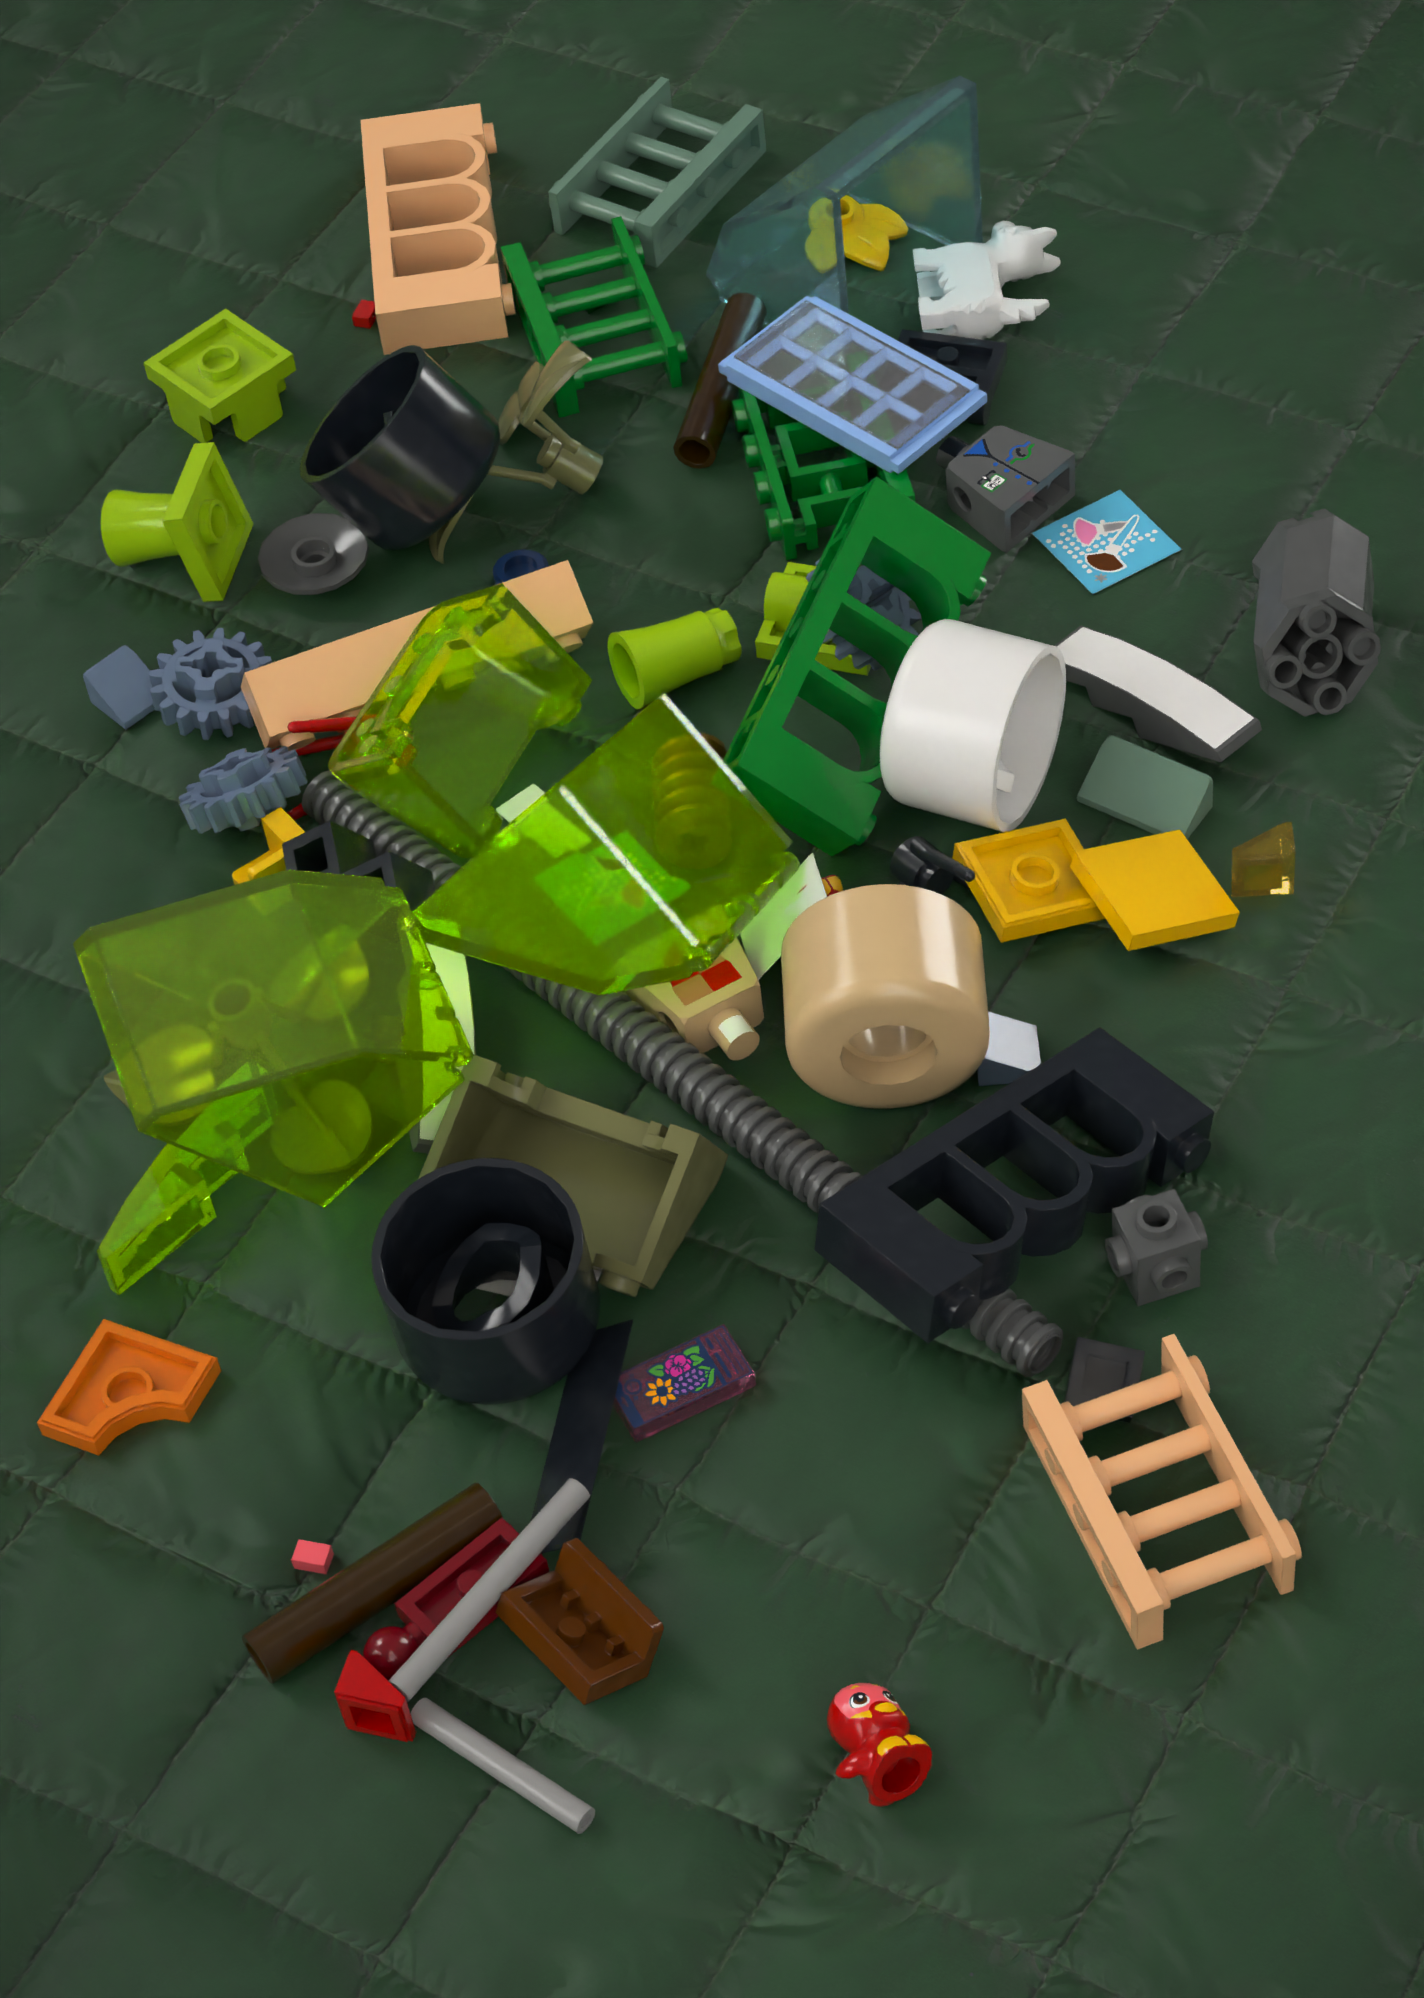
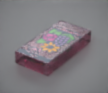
[613,1324,756,1443]

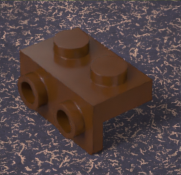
[495,1538,664,1705]

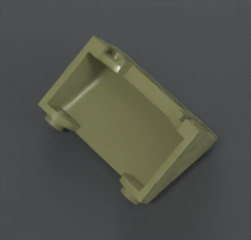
[418,1053,729,1298]

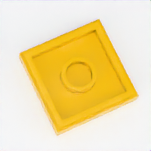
[952,818,1106,943]
[1070,830,1240,951]

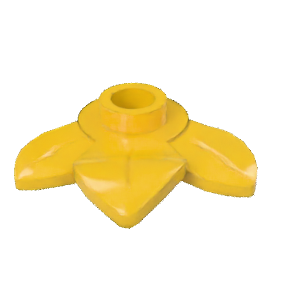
[809,193,908,271]

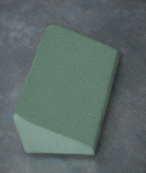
[1077,735,1213,839]

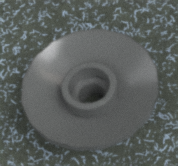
[258,513,369,595]

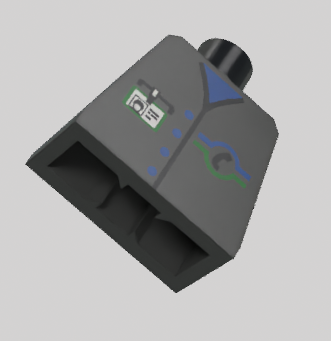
[936,425,1075,553]

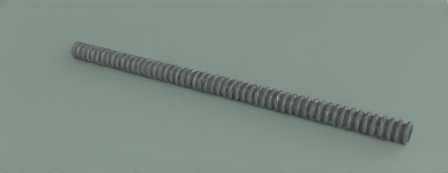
[301,770,1063,1377]

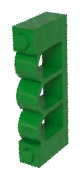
[713,476,991,857]

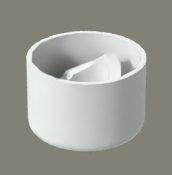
[880,619,1066,832]

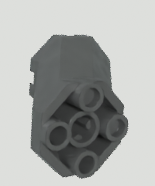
[1252,508,1381,717]

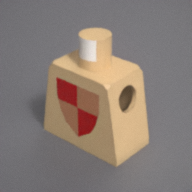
[620,912,764,1060]

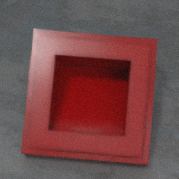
[334,1650,416,1742]

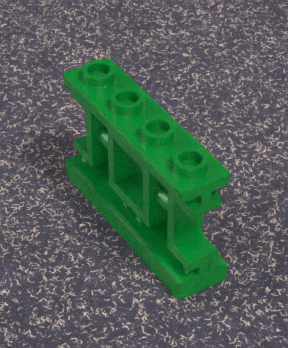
[731,351,916,561]

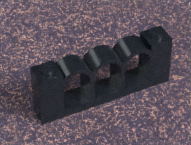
[815,1027,1214,1343]

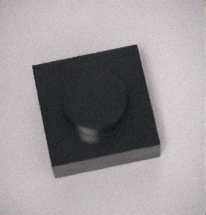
[1063,1337,1145,1423]

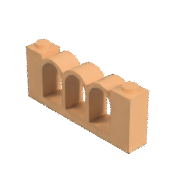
[360,103,516,355]

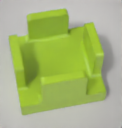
[144,308,297,443]

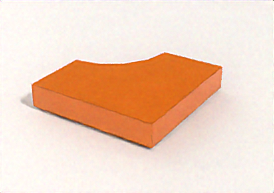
[37,1319,222,1456]

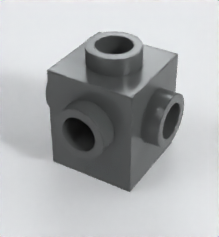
[1105,1189,1208,1306]

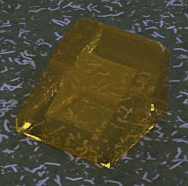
[1231,822,1296,897]

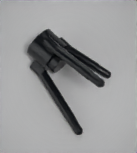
[890,836,975,894]

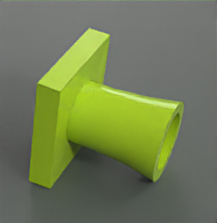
[101,442,254,602]

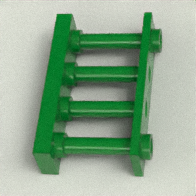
[501,216,688,418]

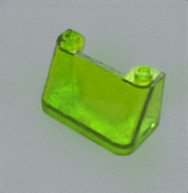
[328,583,592,858]

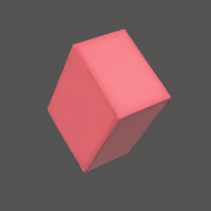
[291,1539,334,1575]

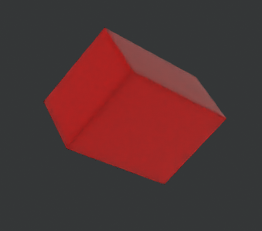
[352,299,376,329]

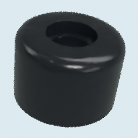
[300,345,500,551]
[371,1158,600,1405]

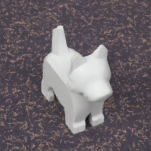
[913,220,1061,340]

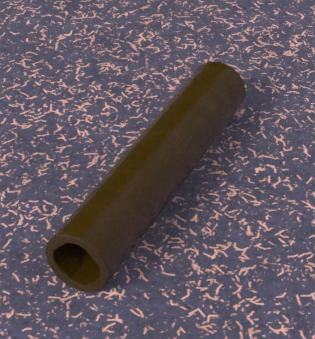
[673,293,767,469]
[242,1482,503,1684]

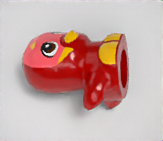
[826,1683,932,1807]

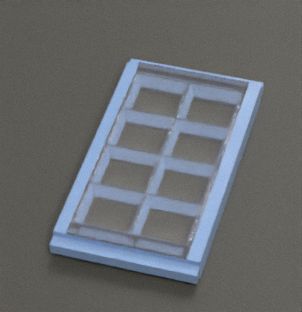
[718,296,987,474]

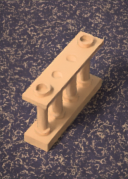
[1022,1334,1302,1650]

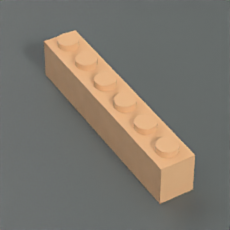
[241,560,593,751]

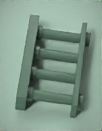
[548,77,767,268]

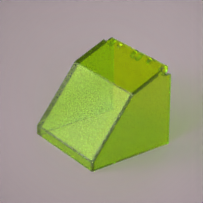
[402,692,800,996]
[73,870,474,1208]

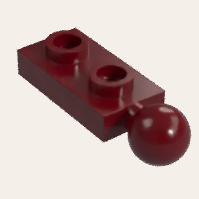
[363,1517,550,1681]

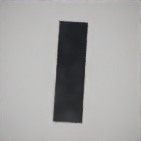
[531,1319,633,1554]

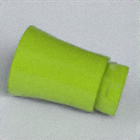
[608,607,742,710]

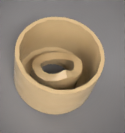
[781,884,990,1109]

